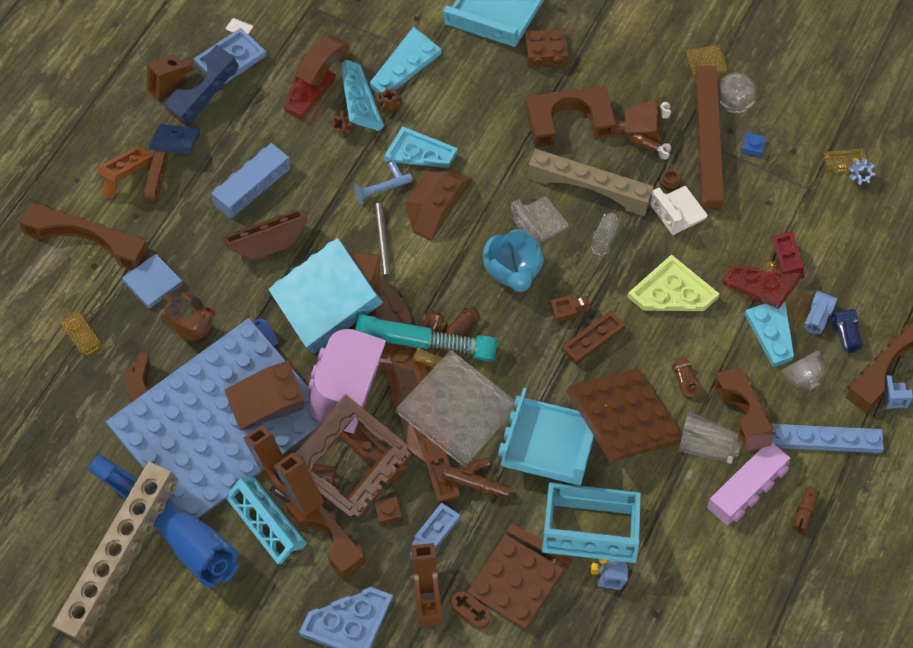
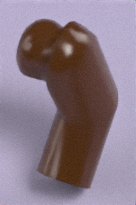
[463,457,490,474]

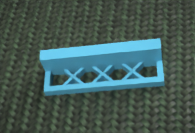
[226,477,307,564]

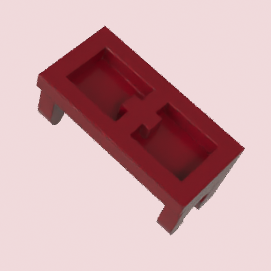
[772,231,805,281]

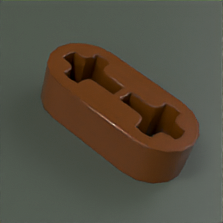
[451,591,491,630]

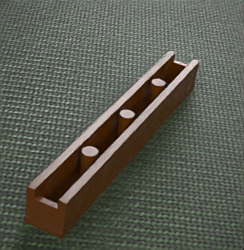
[694,66,724,211]

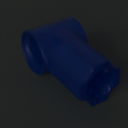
[831,309,863,353]

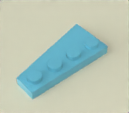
[370,27,441,93]
[341,60,384,131]

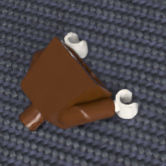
[615,99,671,160]

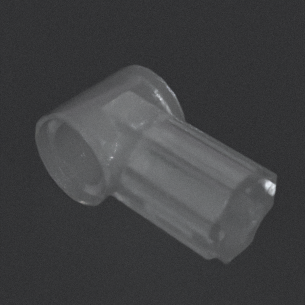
[591,213,621,256]

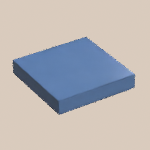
[122,254,183,309]

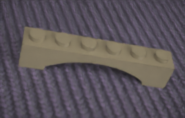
[527,149,654,216]

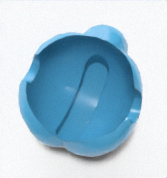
[482,229,544,292]

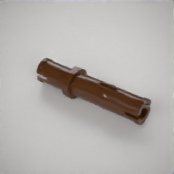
[441,464,510,499]

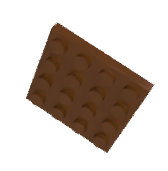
[566,368,684,463]

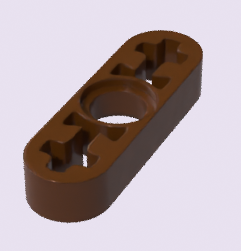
[144,150,168,203]

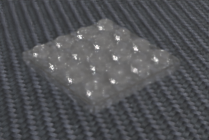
[395,350,516,467]

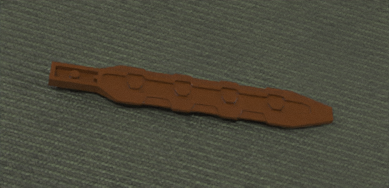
[366,276,460,505]

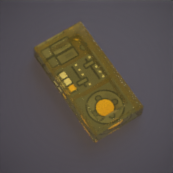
[822,149,868,173]

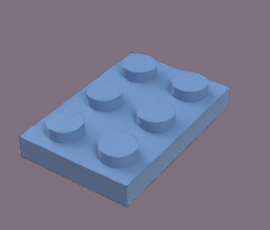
[194,28,266,84]

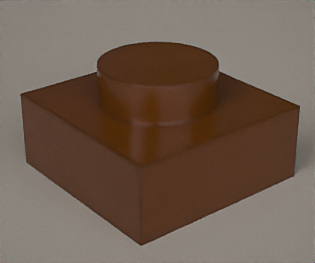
[374,496,402,525]

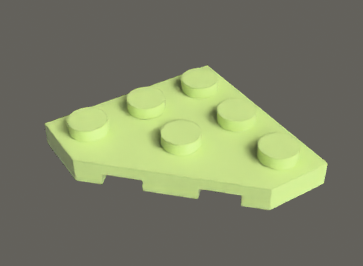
[628,255,719,311]

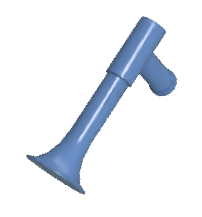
[354,161,413,205]

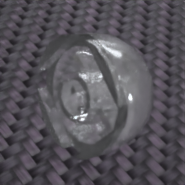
[718,72,757,113]
[780,350,826,390]

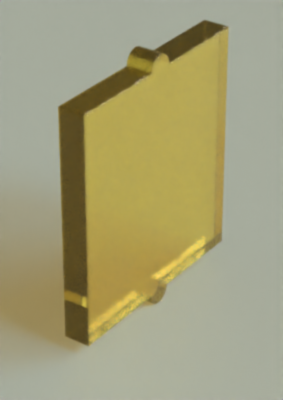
[685,45,728,78]

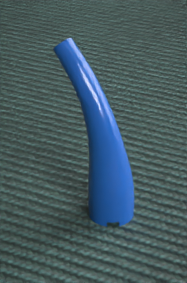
[87,453,239,588]

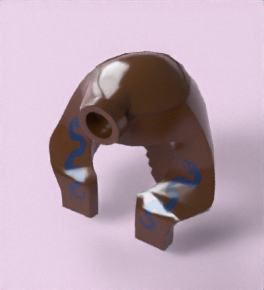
[161,292,216,342]

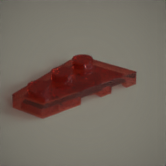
[284,57,336,120]
[722,265,801,310]

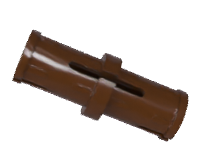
[792,487,820,534]

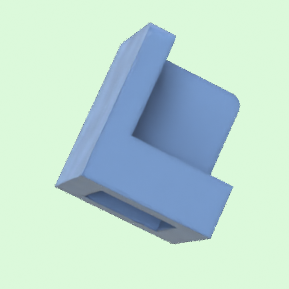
[884,375,913,409]

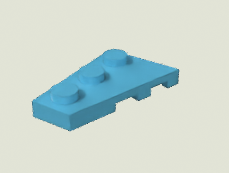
[384,126,458,168]
[745,297,794,367]

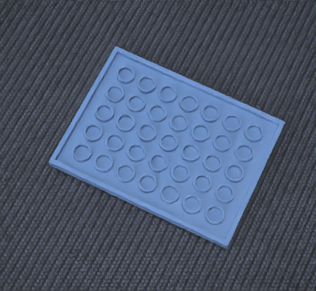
[106,318,320,520]

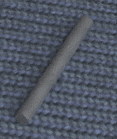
[375,203,391,278]

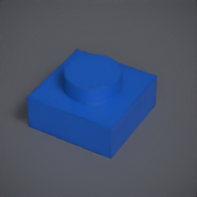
[741,132,766,157]

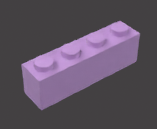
[707,443,790,526]

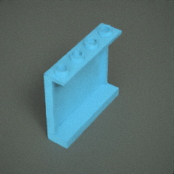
[443,0,544,47]
[268,238,384,354]
[498,388,594,486]

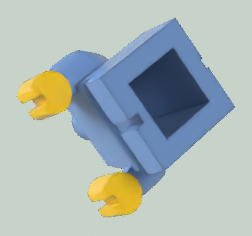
[590,559,628,590]

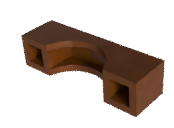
[715,367,775,451]
[286,502,365,580]

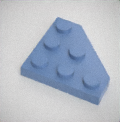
[299,587,393,648]

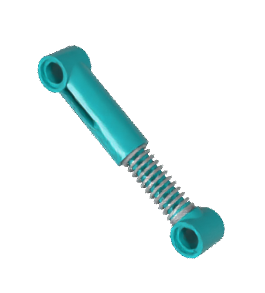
[355,315,498,361]

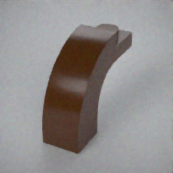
[295,35,354,86]
[125,352,151,403]
[411,543,443,627]

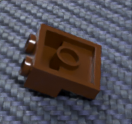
[525,29,568,68]

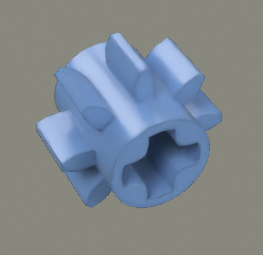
[848,158,875,185]

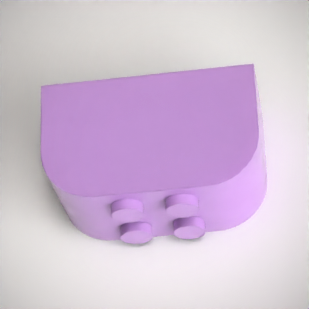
[308,329,386,434]

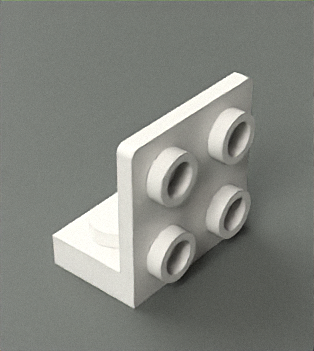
[650,186,707,235]

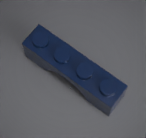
[164,45,239,126]

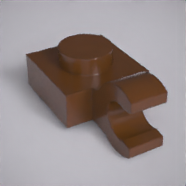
[550,295,590,322]

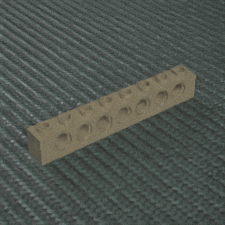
[52,461,179,644]

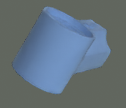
[804,290,838,334]

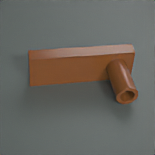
[98,146,154,199]

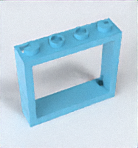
[542,482,641,563]

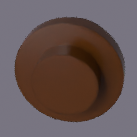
[660,169,681,189]

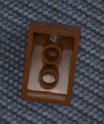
[224,360,305,431]

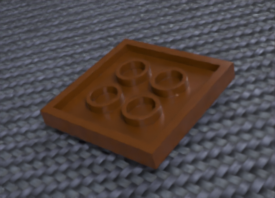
[467,534,565,631]

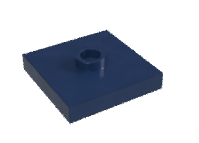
[150,124,200,154]

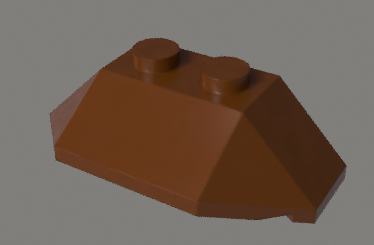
[405,170,472,241]
[222,209,308,260]

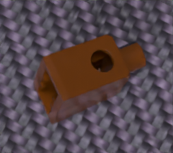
[147,55,193,102]

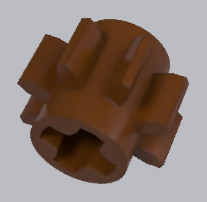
[377,88,402,114]
[330,110,357,136]
[419,311,448,333]

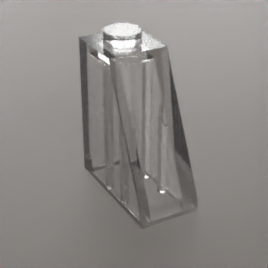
[679,411,741,463]

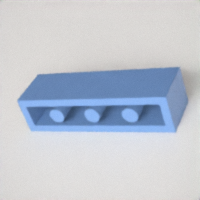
[211,143,290,219]

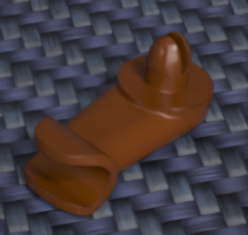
[444,306,480,338]
[672,357,701,398]

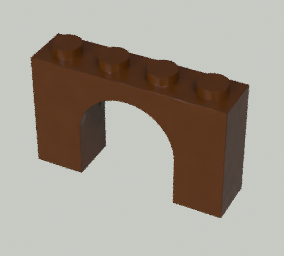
[525,85,616,148]
[243,425,325,516]

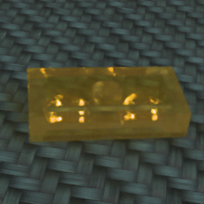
[60,312,102,357]

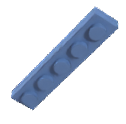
[772,424,883,453]

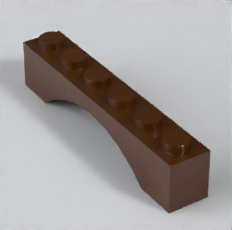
[19,202,149,270]
[846,323,913,414]

